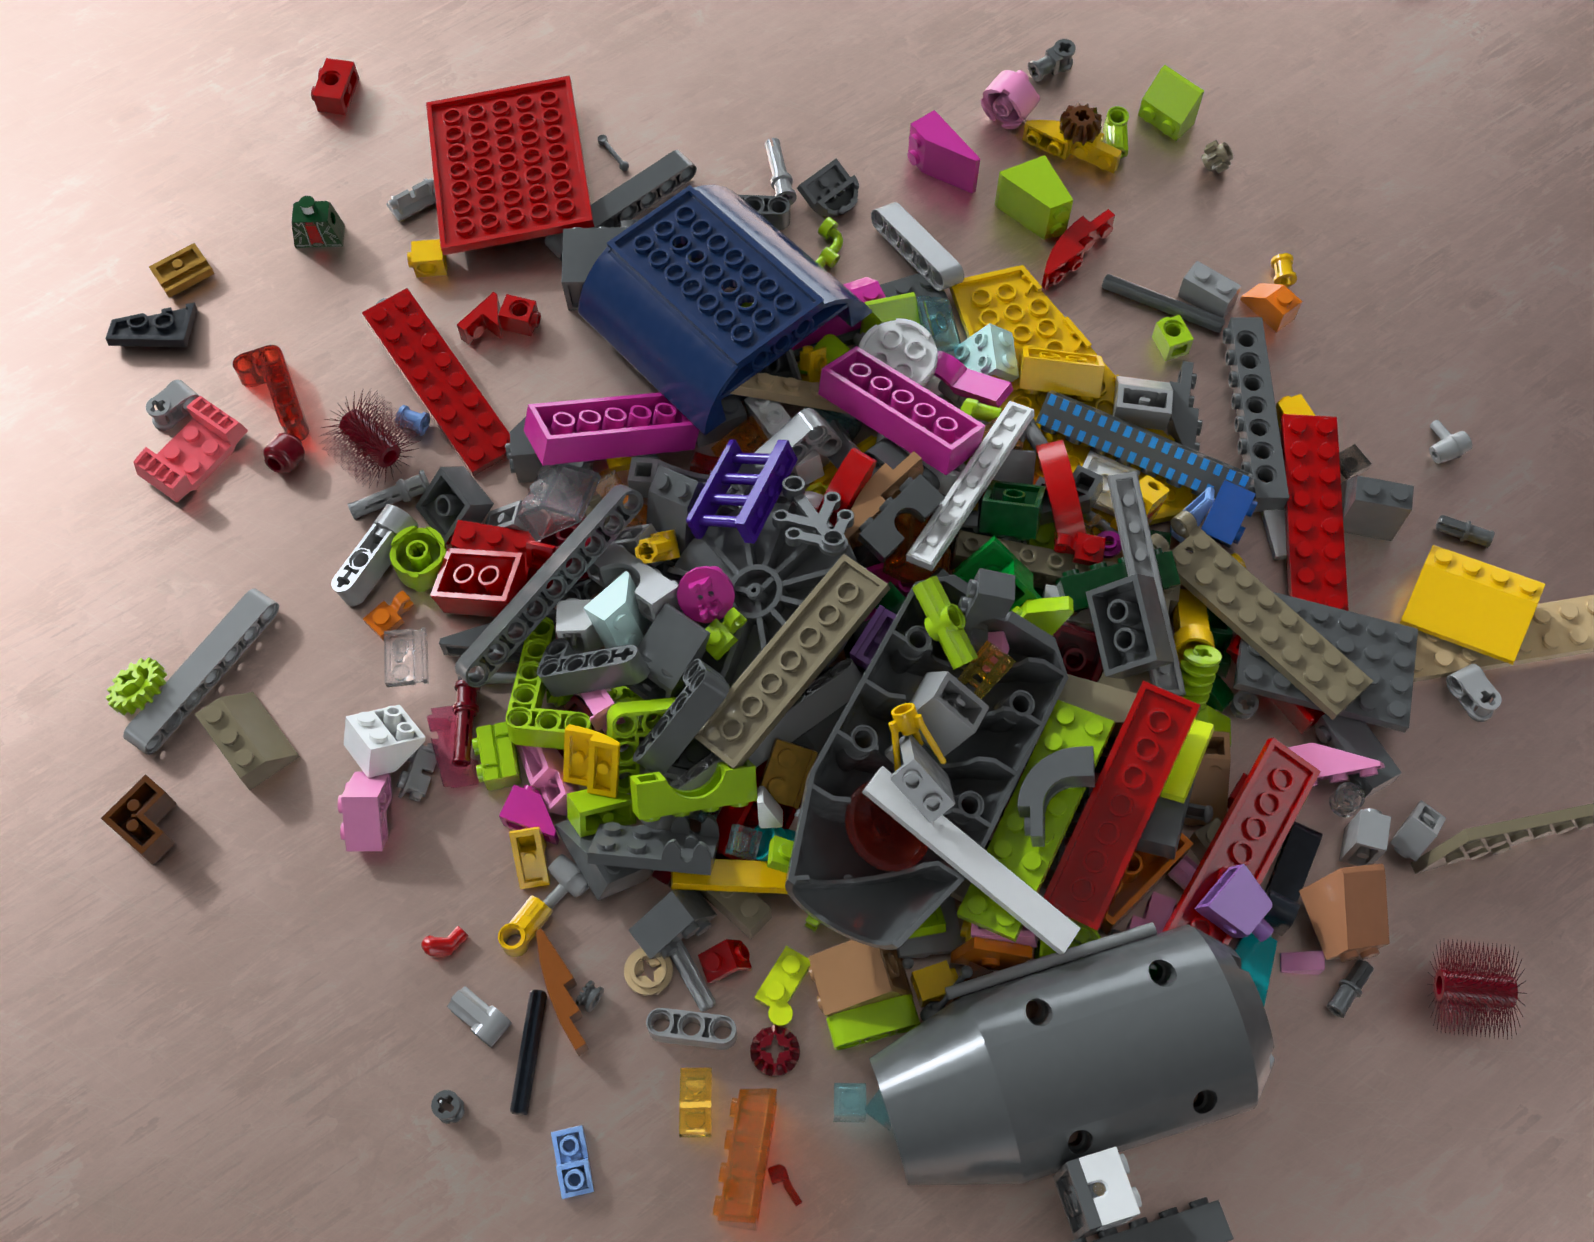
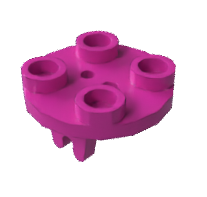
[677,566,735,623]

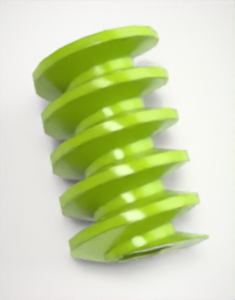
[1180,644,1222,710]

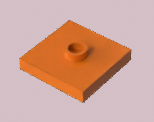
[950,936,1032,971]

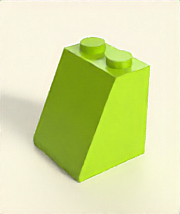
[995,155,1073,240]

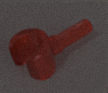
[768,1164,802,1206]

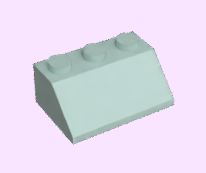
[584,571,653,649]

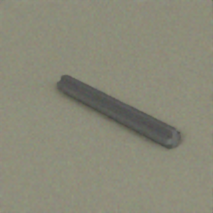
[1102,274,1225,332]

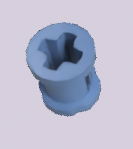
[395,405,430,436]

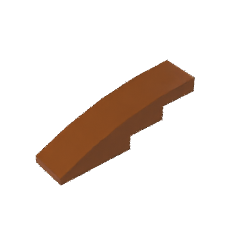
[536,928,589,1056]

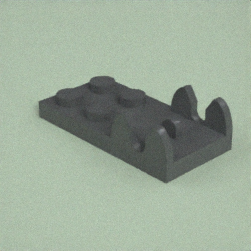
[587,815,719,875]

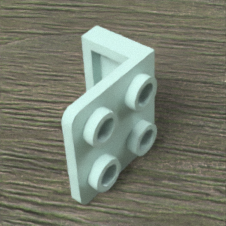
[954,323,1019,382]

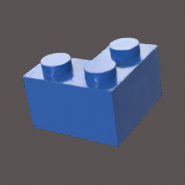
[1201,480,1258,548]

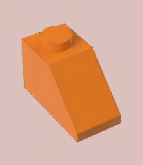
[1240,283,1303,333]

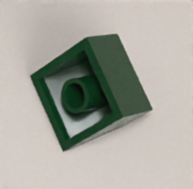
[979,480,1046,541]

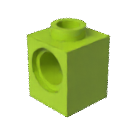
[1152,315,1194,361]

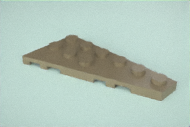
[1411,803,1594,874]

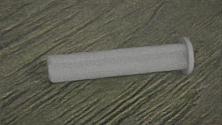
[670,940,716,1012]

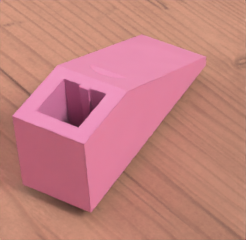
[1288,742,1385,787]

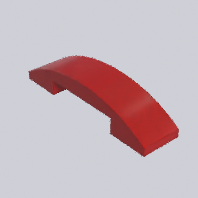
[1035,440,1086,539]

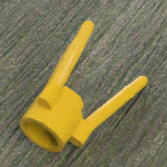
[888,703,946,771]

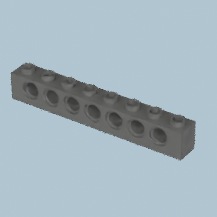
[1223,317,1289,512]

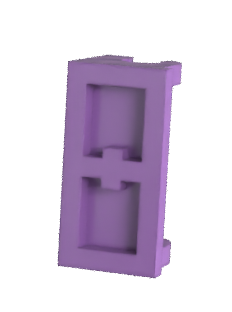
[850,605,896,670]

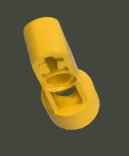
[1172,589,1215,667]

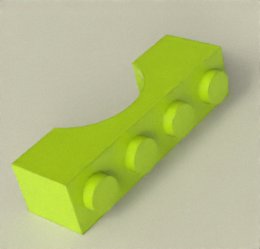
[630,759,758,822]

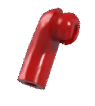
[421,926,468,957]

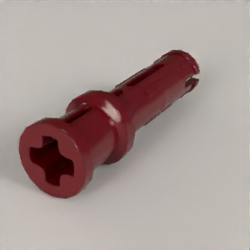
[452,680,481,767]

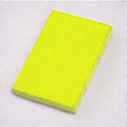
[1160,719,1214,803]

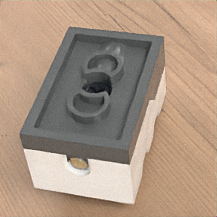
[1053,1146,1142,1240]

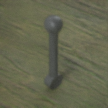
[598,135,629,171]

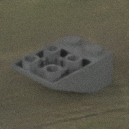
[626,603,711,700]

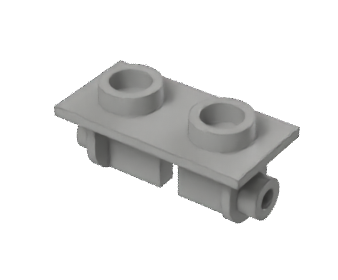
[386,178,436,222]
[397,743,440,801]

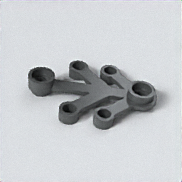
[772,476,854,556]

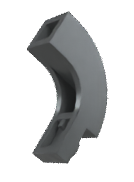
[1018,746,1095,847]

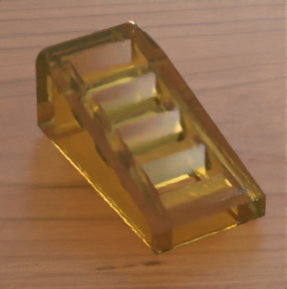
[958,640,1016,699]

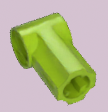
[1103,106,1129,159]

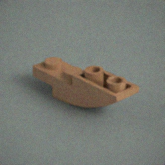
[844,451,924,550]

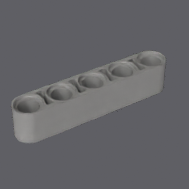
[871,202,964,291]

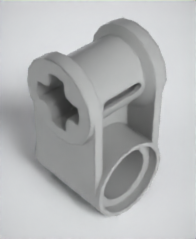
[146,380,199,431]
[1446,664,1502,722]

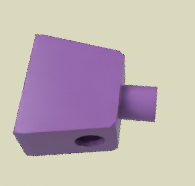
[1195,864,1274,942]

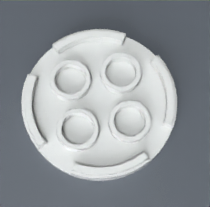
[859,318,938,387]

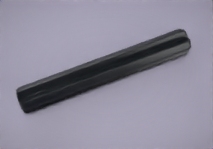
[510,990,547,1115]

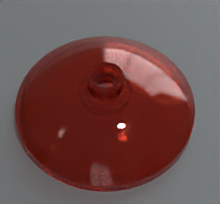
[845,780,929,872]

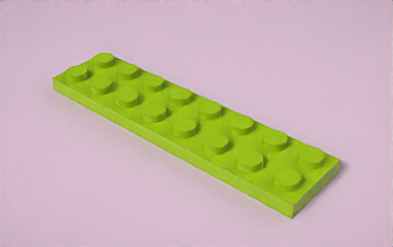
[957,700,1115,942]

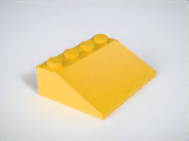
[1400,545,1545,665]

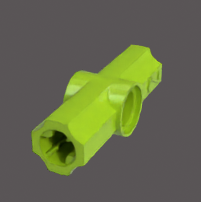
[912,575,978,670]

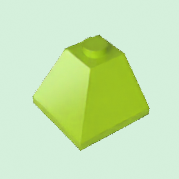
[860,292,920,334]

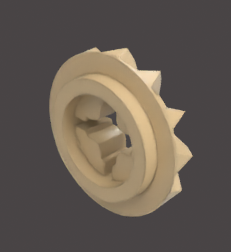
[624,948,673,996]

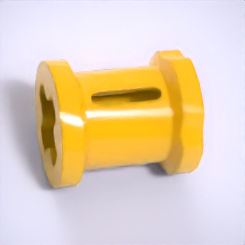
[1271,253,1297,287]

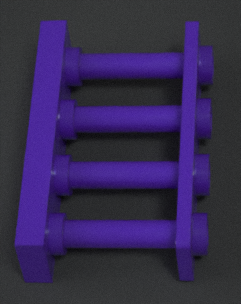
[686,439,798,544]

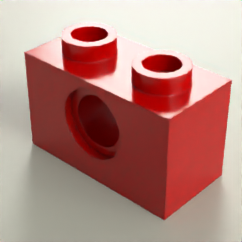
[311,58,359,116]

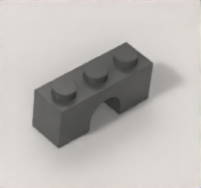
[858,474,945,563]

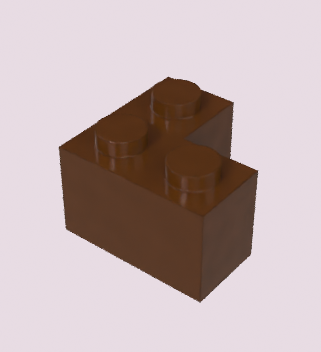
[101,774,177,865]

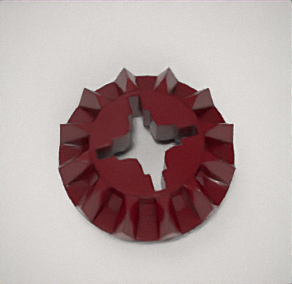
[750,1025,800,1077]

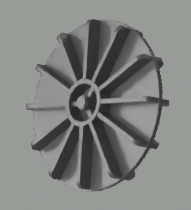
[667,501,858,689]

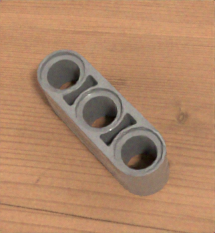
[646,1008,737,1050]

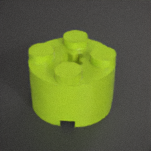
[389,526,447,592]

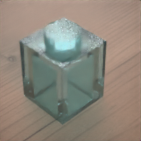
[833,1083,866,1122]

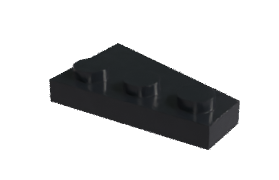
[105,302,198,347]

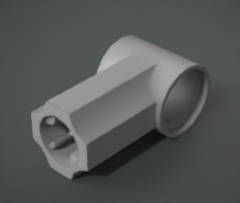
[447,986,512,1047]

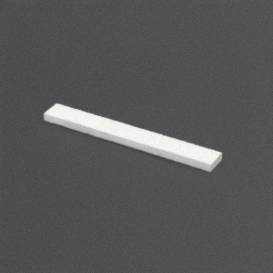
[906,401,1034,571]
[862,766,1080,955]

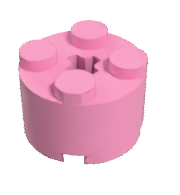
[981,70,1040,129]

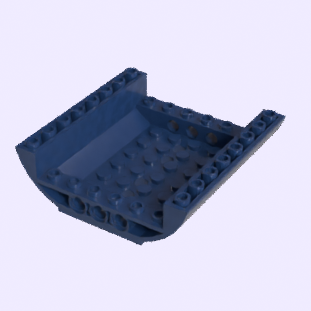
[578,184,872,435]

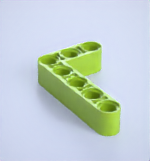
[506,617,592,750]
[606,697,677,794]

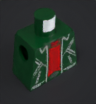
[292,196,345,248]

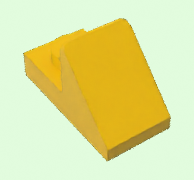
[509,827,551,889]

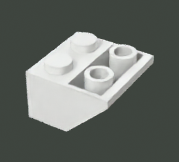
[556,598,604,654]
[344,705,425,778]

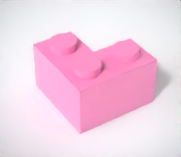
[338,772,392,851]

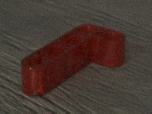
[233,345,309,441]

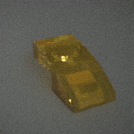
[679,1068,712,1138]

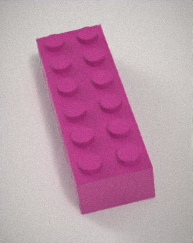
[818,346,986,475]
[524,393,699,466]

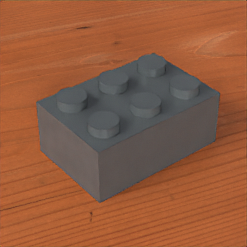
[1086,574,1174,679]

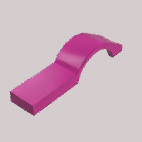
[934,351,1013,408]

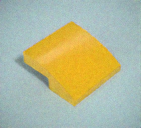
[563,724,620,798]

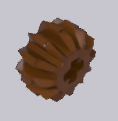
[1059,102,1102,146]

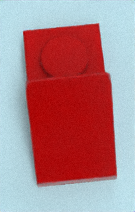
[457,292,502,345]

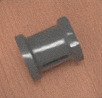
[431,1090,465,1124]

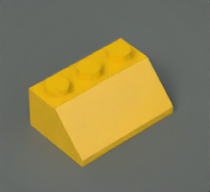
[1019,346,1105,401]

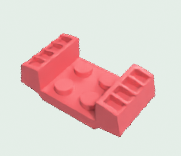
[133,396,248,503]

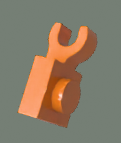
[363,590,414,641]

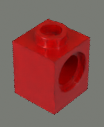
[498,294,541,337]

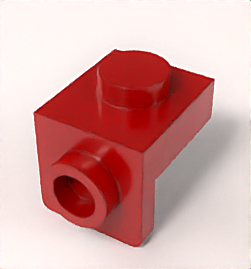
[698,939,752,983]

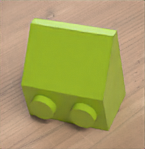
[1138,65,1204,141]

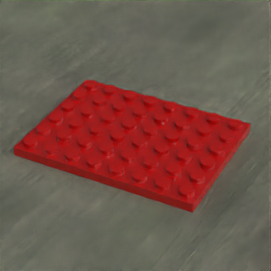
[426,75,594,256]

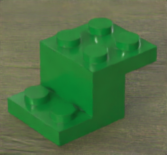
[952,536,1042,612]

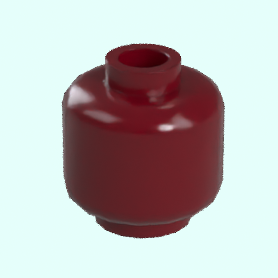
[263,433,305,473]

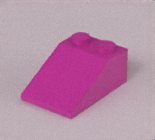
[907,110,980,193]

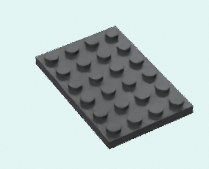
[1233,592,1418,733]

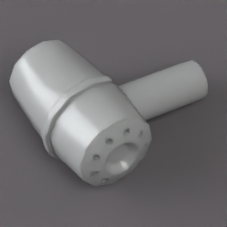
[1429,420,1472,464]
[543,854,589,909]

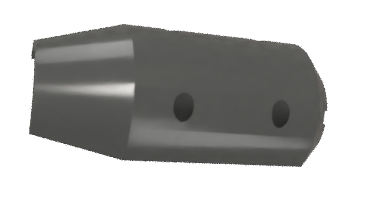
[785,575,1068,950]
[869,924,1275,1185]

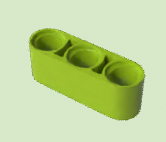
[826,994,921,1050]

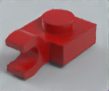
[1053,532,1106,566]

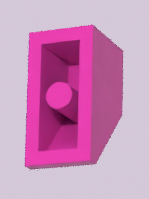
[499,785,559,845]

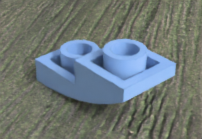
[551,1125,594,1199]

